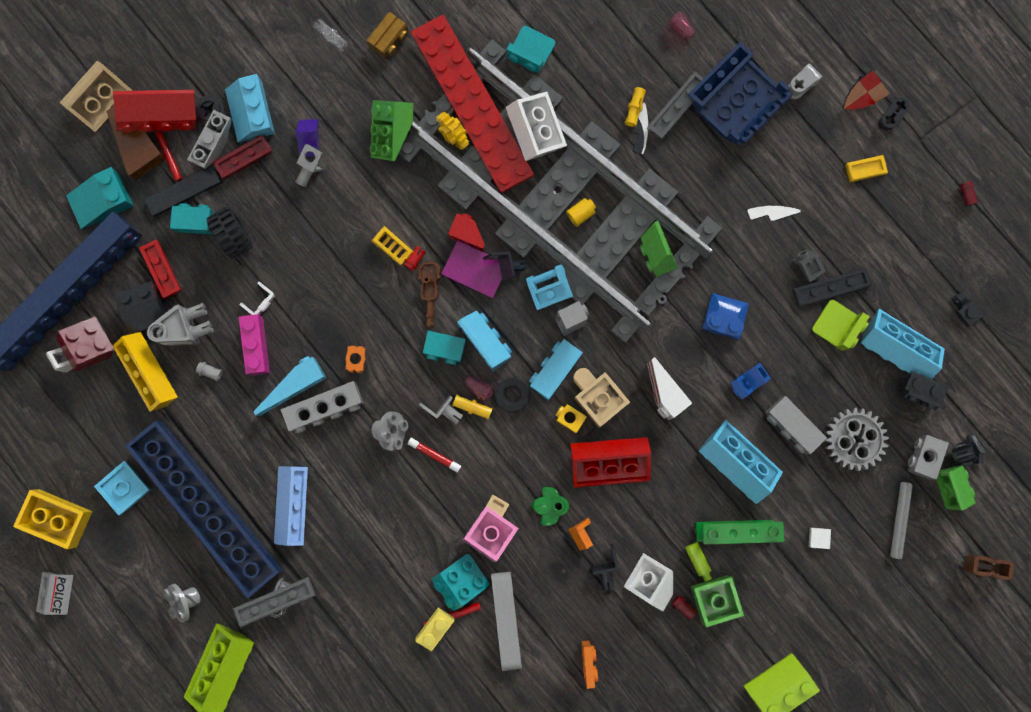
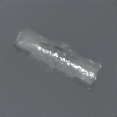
[313,19,349,52]

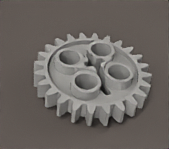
[824,408,889,471]

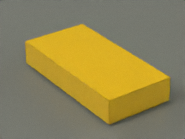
[845,155,888,182]

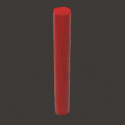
[154,130,183,182]
[424,602,481,626]

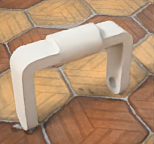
[239,282,275,315]

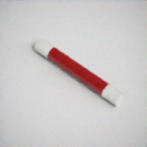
[408,438,461,473]

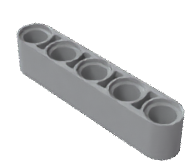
[491,571,522,671]

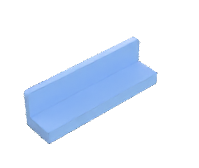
[274,466,308,546]

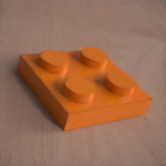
[581,640,598,689]

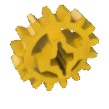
[436,112,469,150]

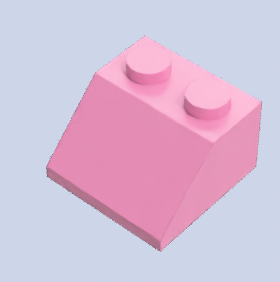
[463,506,519,562]

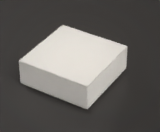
[809,528,831,549]

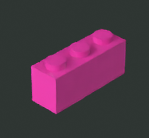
[239,314,270,376]

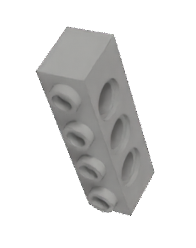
[281,381,364,434]

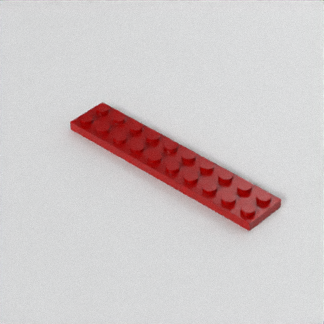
[410,14,534,194]

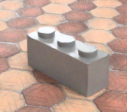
[555,301,589,336]
[765,396,827,454]

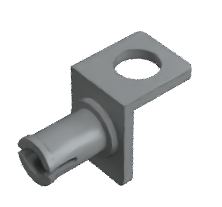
[295,144,322,187]
[418,396,463,425]

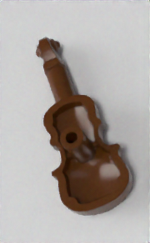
[418,262,441,329]

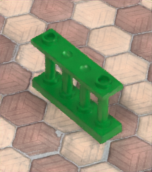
[695,520,784,544]

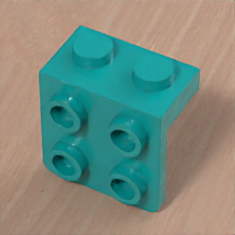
[507,26,555,74]
[431,554,489,611]

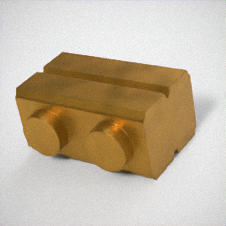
[366,12,408,59]

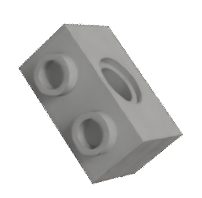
[908,435,949,480]

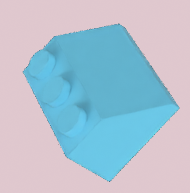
[225,74,275,143]
[457,311,512,372]

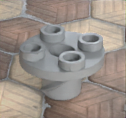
[371,412,408,451]
[163,584,200,623]

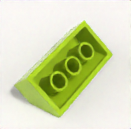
[184,623,254,712]

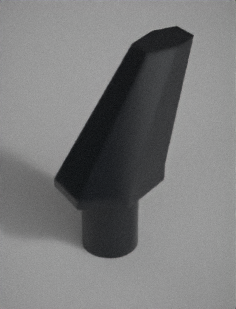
[968,435,987,464]

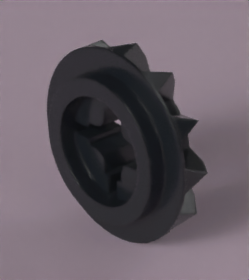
[195,95,225,124]

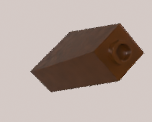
[106,104,166,181]

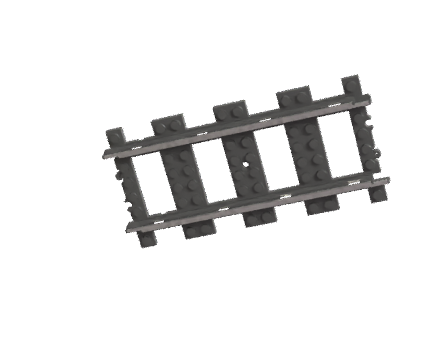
[398,40,722,343]

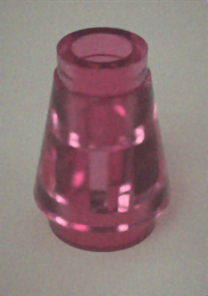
[669,11,695,39]
[464,375,494,401]

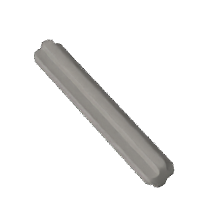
[890,482,913,559]

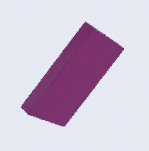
[441,241,502,299]

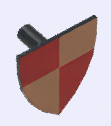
[843,70,890,110]

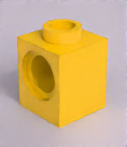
[555,404,587,434]

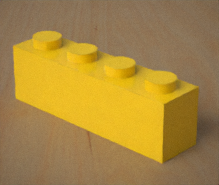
[113,332,178,412]

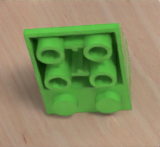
[370,100,413,161]

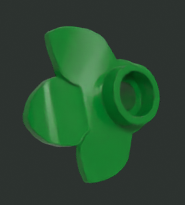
[531,487,569,526]

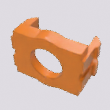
[346,346,366,373]

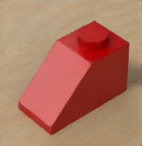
[448,213,485,252]

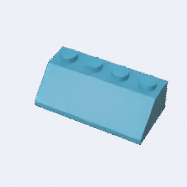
[861,309,945,379]
[699,420,783,504]

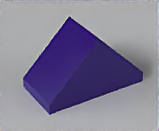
[296,119,319,157]

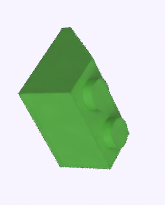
[640,221,678,277]
[936,465,975,511]

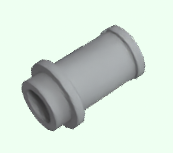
[196,362,223,381]

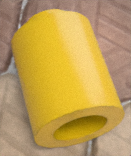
[566,198,596,227]

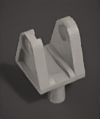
[147,303,214,346]

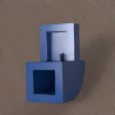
[730,363,771,399]

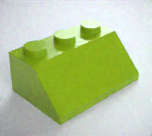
[743,653,820,712]

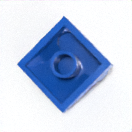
[702,293,749,340]

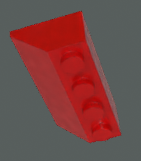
[113,90,196,133]
[570,437,651,487]

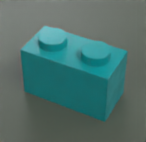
[170,203,215,234]
[423,331,466,365]

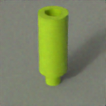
[685,542,712,582]

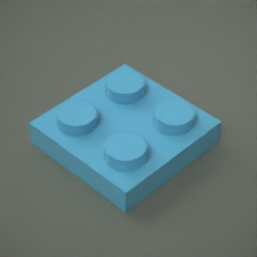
[94,461,151,516]

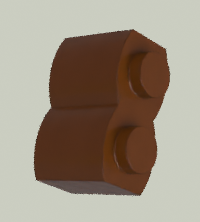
[963,555,1014,580]

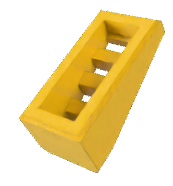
[371,226,413,266]

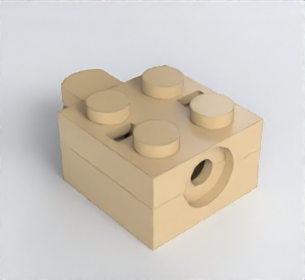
[573,368,630,428]

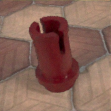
[959,181,978,206]
[672,595,697,620]

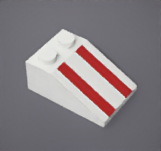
[647,357,692,420]

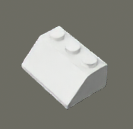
[506,92,567,161]

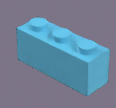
[529,339,583,400]

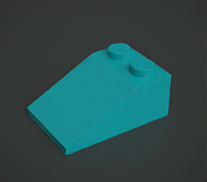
[66,167,134,230]

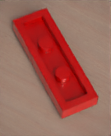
[139,240,182,299]

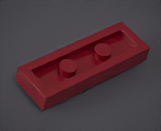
[213,135,273,180]

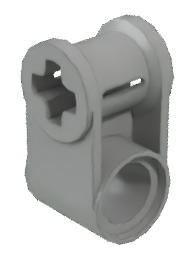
[788,63,823,99]

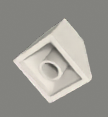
[624,553,673,611]

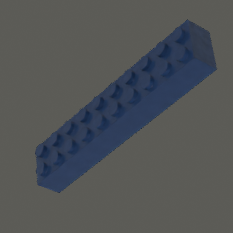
[0,211,142,372]
[125,421,284,598]

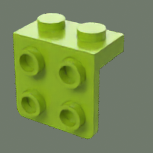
[812,300,870,351]

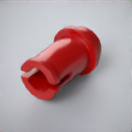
[403,246,426,271]

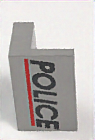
[36,572,73,615]

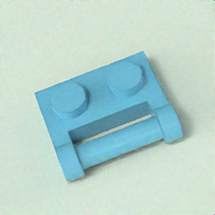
[526,264,573,310]

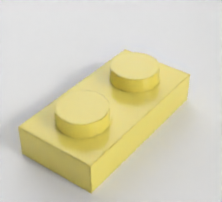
[415,608,455,651]

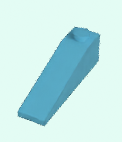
[254,356,327,416]

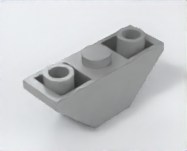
[187,110,231,169]

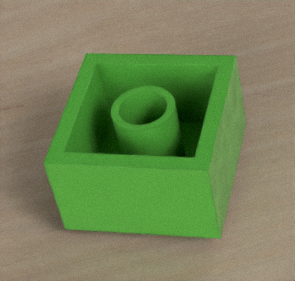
[690,575,744,627]

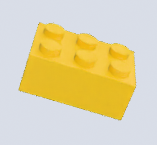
[13,489,93,549]

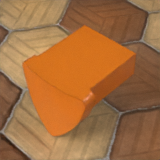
[568,518,593,551]

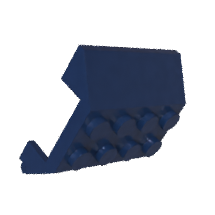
[688,42,792,145]

